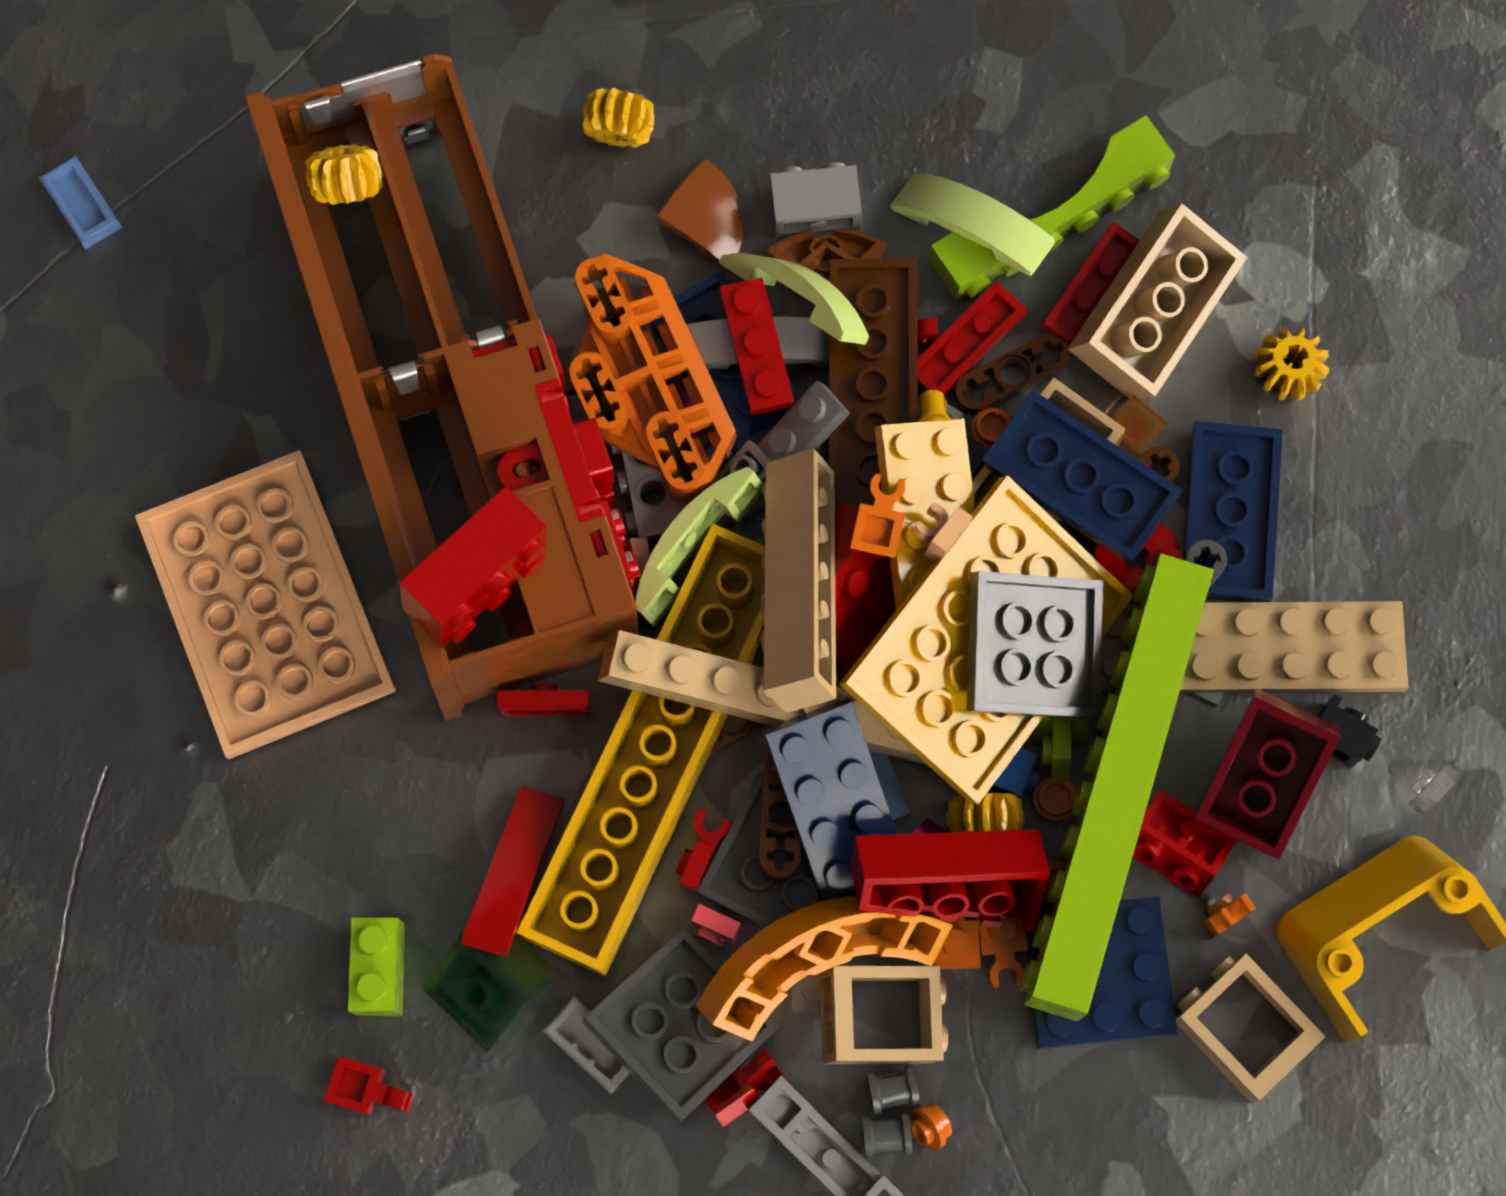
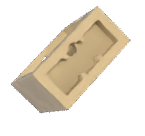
[1176,953,1326,1103]
[820,966,948,1064]

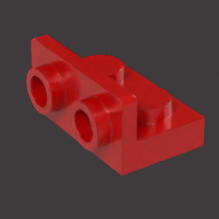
[1133,789,1237,897]

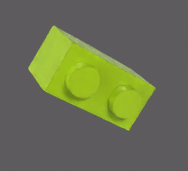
[348,918,405,1016]

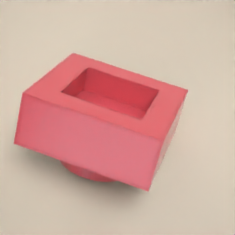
[691,904,741,947]

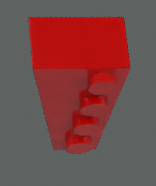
[850,829,1050,932]

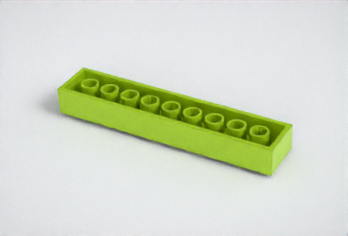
[1019,554,1214,1021]

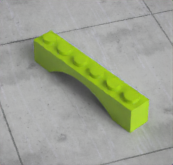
[929,115,1176,302]

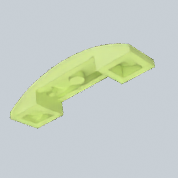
[890,173,1055,276]
[719,253,869,345]
[635,467,763,627]

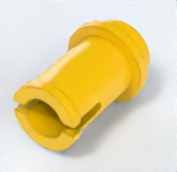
[918,390,951,422]

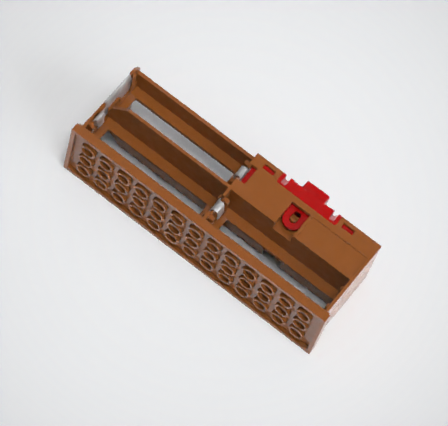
[246,54,640,721]

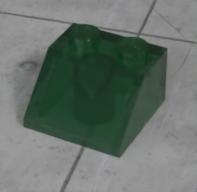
[423,932,558,1053]

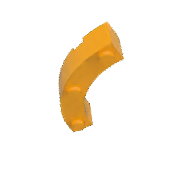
[696,896,953,1041]

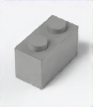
[770,162,862,238]

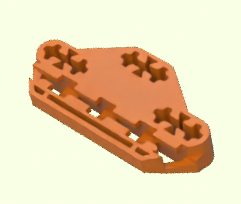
[569,253,737,501]

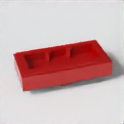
[497,683,591,717]

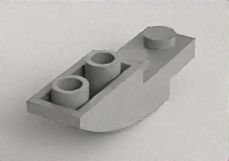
[713,381,850,530]

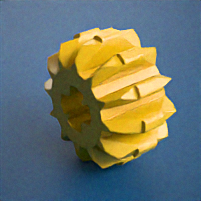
[582,88,654,148]
[305,143,384,205]
[1254,326,1329,402]
[946,793,1025,833]

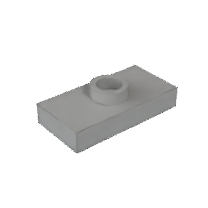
[543,996,630,1094]

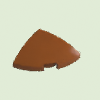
[657,159,744,272]
[766,229,887,282]

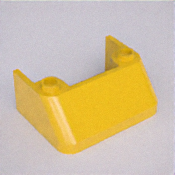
[1276,836,1506,1042]

